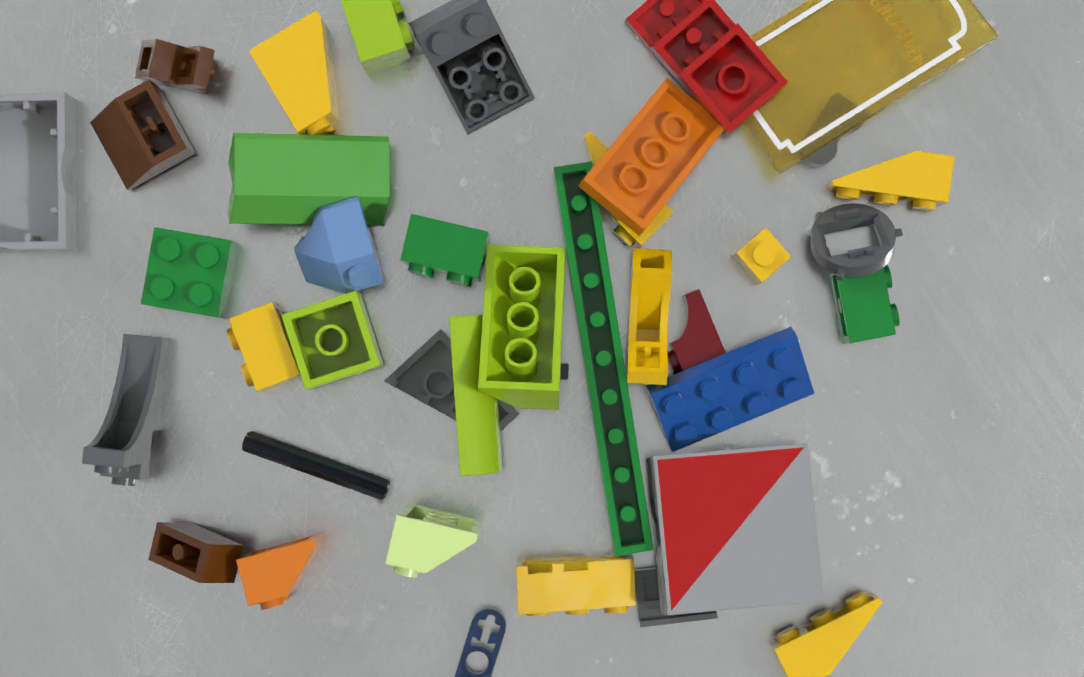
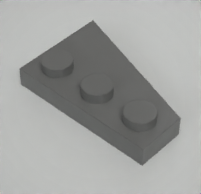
[384,329,519,432]

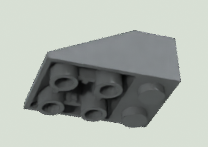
[408,0,535,134]

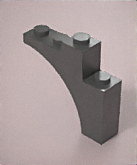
[82,334,170,486]

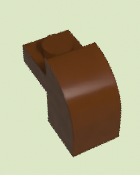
[134,39,216,93]

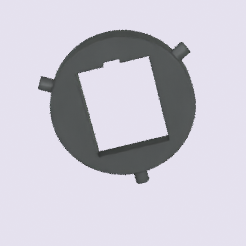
[811,203,903,281]

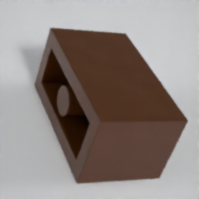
[148,522,243,583]

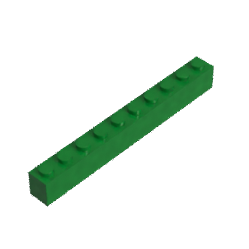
[553,161,654,556]

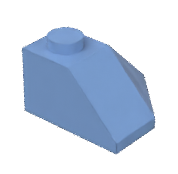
[294,196,384,294]

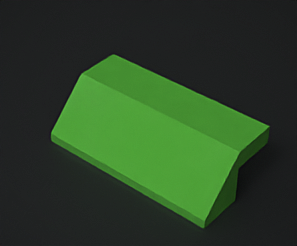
[227,133,390,225]

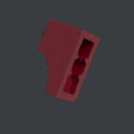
[668,289,726,375]

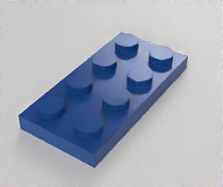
[647,327,815,452]

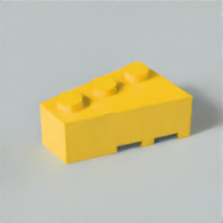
[516,555,636,616]

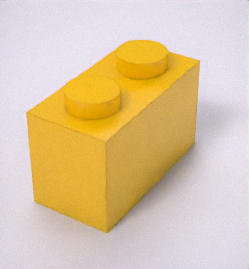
[227,302,301,392]

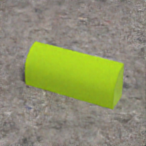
[449,315,503,476]

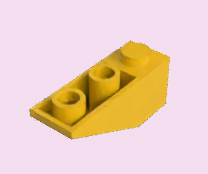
[827,151,955,211]
[770,592,882,677]

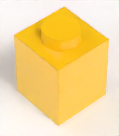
[732,228,791,285]

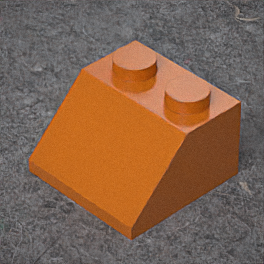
[236,532,325,610]

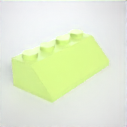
[385,504,483,578]

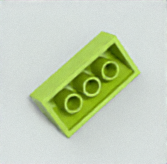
[478,245,566,410]

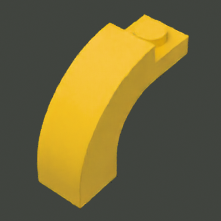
[626,248,672,385]

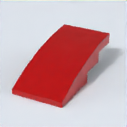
[625,0,788,134]

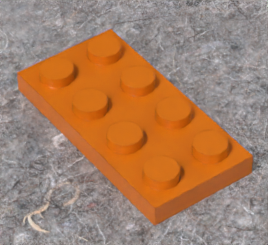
[578,78,724,236]

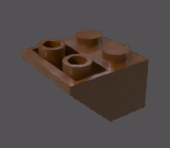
[90,79,196,190]

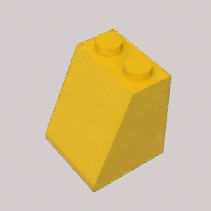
[248,10,340,136]

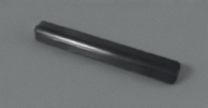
[242,431,390,500]

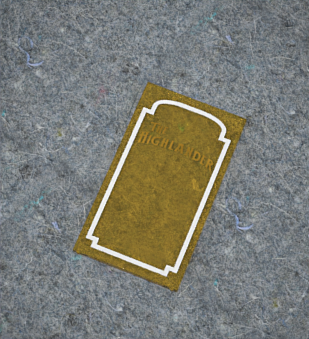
[743,0,998,174]

